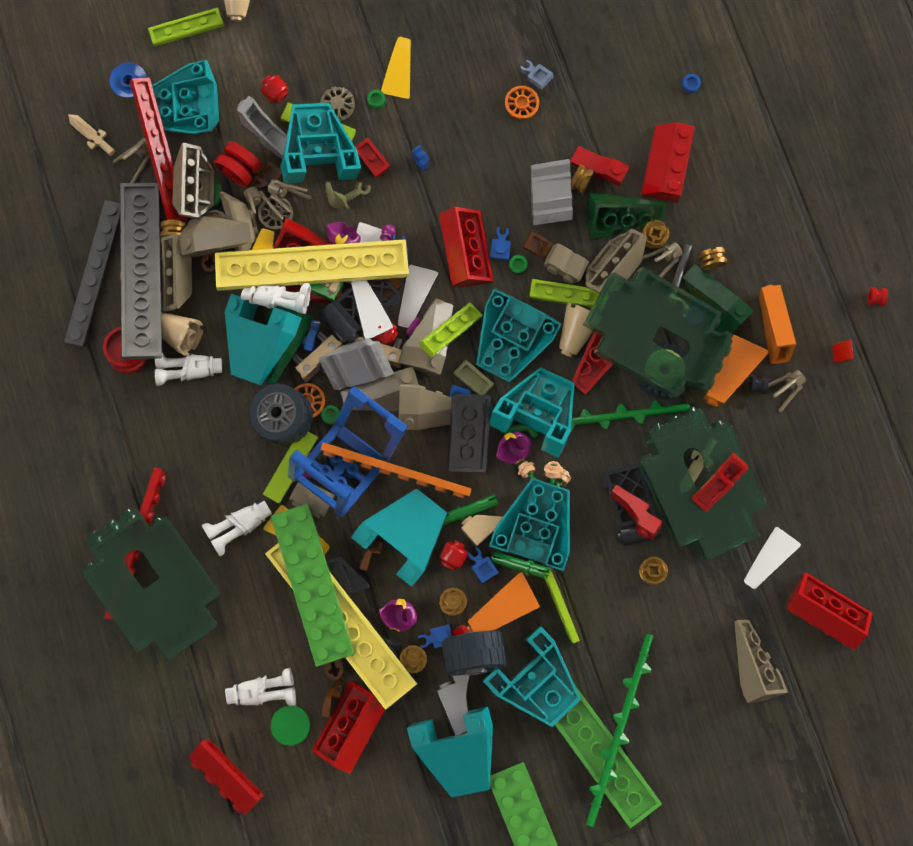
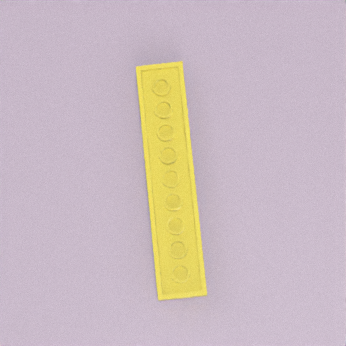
[215,240,409,291]
[265,543,417,710]

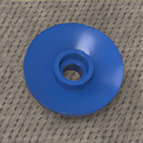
[110,62,147,98]

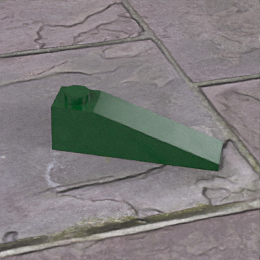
[586,194,666,238]
[682,265,753,342]
[265,306,312,384]

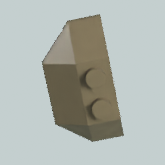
[173,143,214,219]
[219,192,259,251]
[586,229,647,294]
[160,234,192,312]

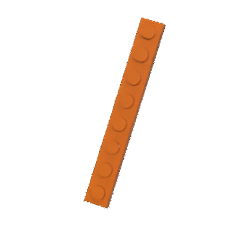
[320,442,472,498]

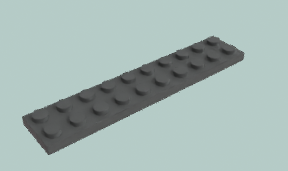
[120,183,162,360]

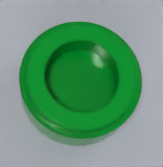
[367,90,386,110]
[509,255,528,275]
[321,405,340,425]

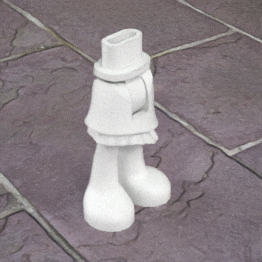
[241,283,311,314]
[155,352,222,386]
[202,501,272,556]
[225,668,296,706]

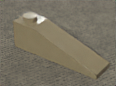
[179,216,254,257]
[398,298,453,376]
[341,367,419,411]
[399,385,452,430]
[734,620,788,703]

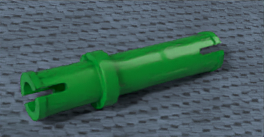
[444,494,499,526]
[491,551,550,579]

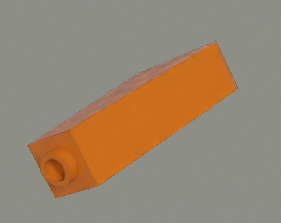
[759,285,796,365]
[703,335,769,407]
[466,572,540,632]

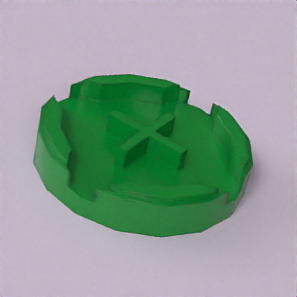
[271,705,311,746]

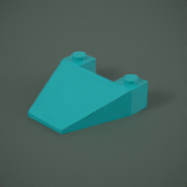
[281,103,361,184]
[225,294,302,385]
[489,367,575,458]
[351,489,447,587]
[482,626,581,727]
[407,707,493,798]

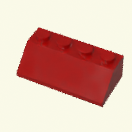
[641,122,695,203]
[439,207,494,287]
[786,572,873,651]
[312,681,385,774]
[189,739,265,815]

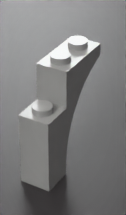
[237,96,287,159]
[437,675,470,735]

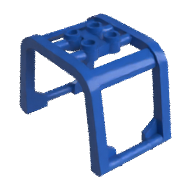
[288,386,408,517]

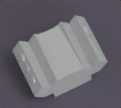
[530,159,573,225]
[318,338,394,390]

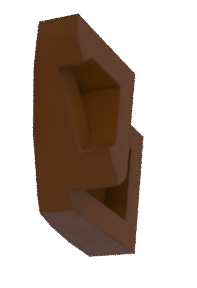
[247,160,282,189]
[522,230,553,260]
[359,538,385,572]
[321,680,343,717]

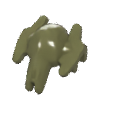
[325,181,371,210]

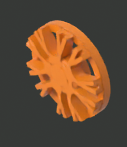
[505,86,539,120]
[294,383,325,418]

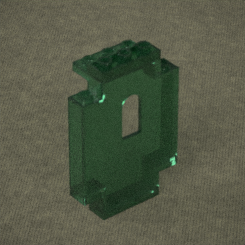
[583,267,733,398]
[638,406,767,560]
[82,508,220,660]

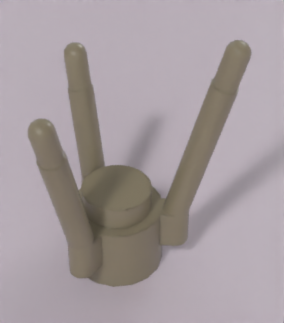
[113,138,150,183]
[268,179,311,214]
[243,187,283,228]
[642,242,683,287]
[768,370,806,412]

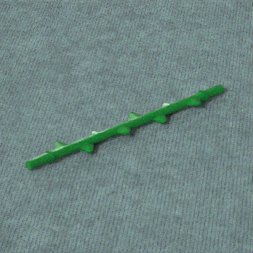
[501,401,690,438]
[586,634,653,827]

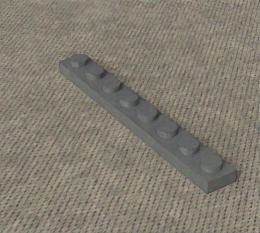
[64,200,121,348]

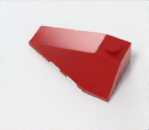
[272,218,333,249]
[571,313,639,395]

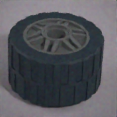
[249,384,313,445]
[442,630,507,676]

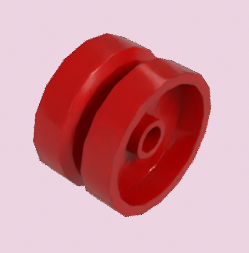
[213,141,263,188]
[103,327,148,374]

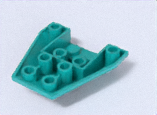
[152,60,219,135]
[476,288,562,382]
[489,478,570,571]

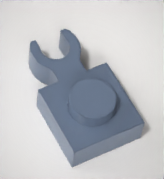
[520,60,553,90]

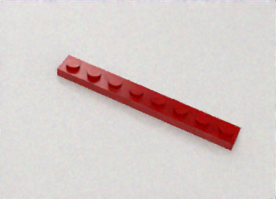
[130,78,188,222]
[104,467,166,621]

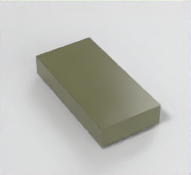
[453,359,494,395]

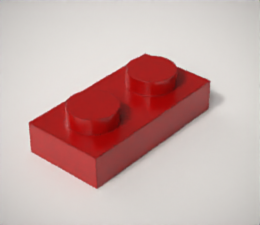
[355,138,390,179]

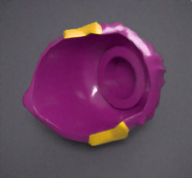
[326,222,361,245]
[496,431,532,464]
[379,599,417,632]

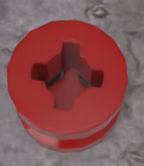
[867,287,888,307]

